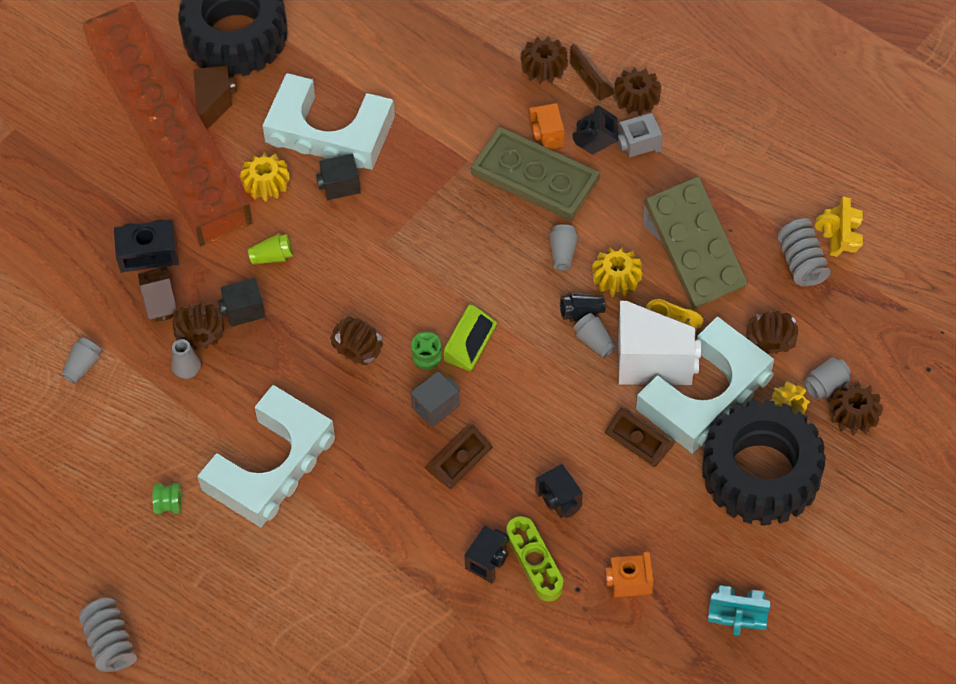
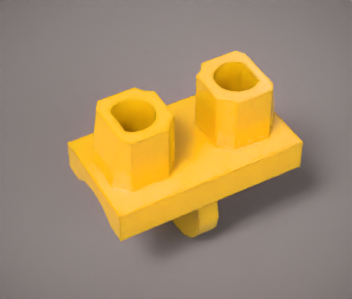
[815,196,863,257]

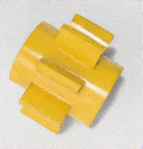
[769,381,810,415]

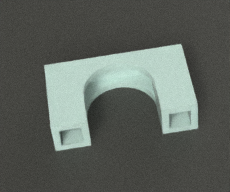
[263,73,395,170]
[636,316,774,454]
[197,385,335,528]

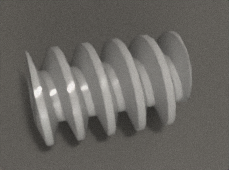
[777,218,831,286]
[79,598,137,672]

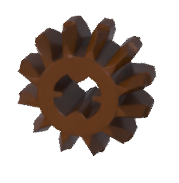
[521,36,568,84]
[613,67,661,116]
[173,302,224,350]
[746,311,798,354]
[330,317,383,365]
[829,381,883,436]

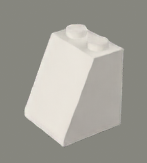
[618,301,701,385]

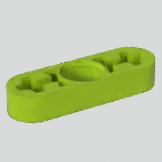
[507,516,563,602]

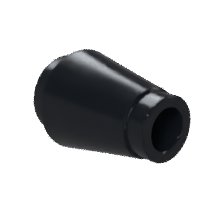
[560,292,606,322]

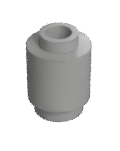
[804,357,851,401]

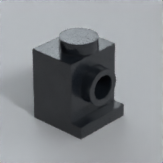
[573,105,618,155]
[535,464,583,518]
[464,525,510,584]

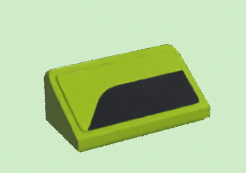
[444,304,497,372]

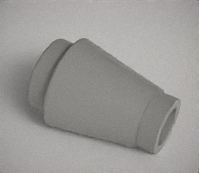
[549,224,578,271]
[573,313,616,359]
[61,337,102,384]
[171,339,201,379]

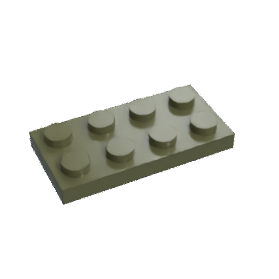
[471,126,600,221]
[644,176,748,309]

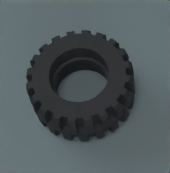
[178,0,288,77]
[702,400,826,525]

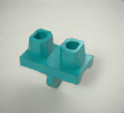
[708,585,770,637]

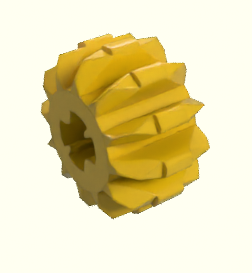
[240,152,290,202]
[592,246,643,298]

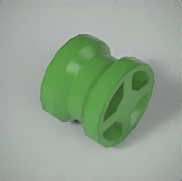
[411,332,442,370]
[153,483,182,515]

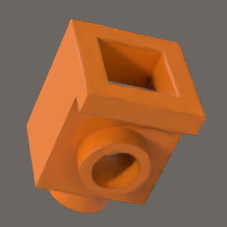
[529,103,565,151]
[605,552,653,598]

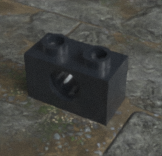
[114,220,179,273]

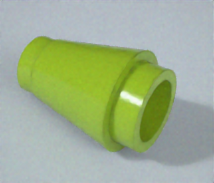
[248,233,293,265]

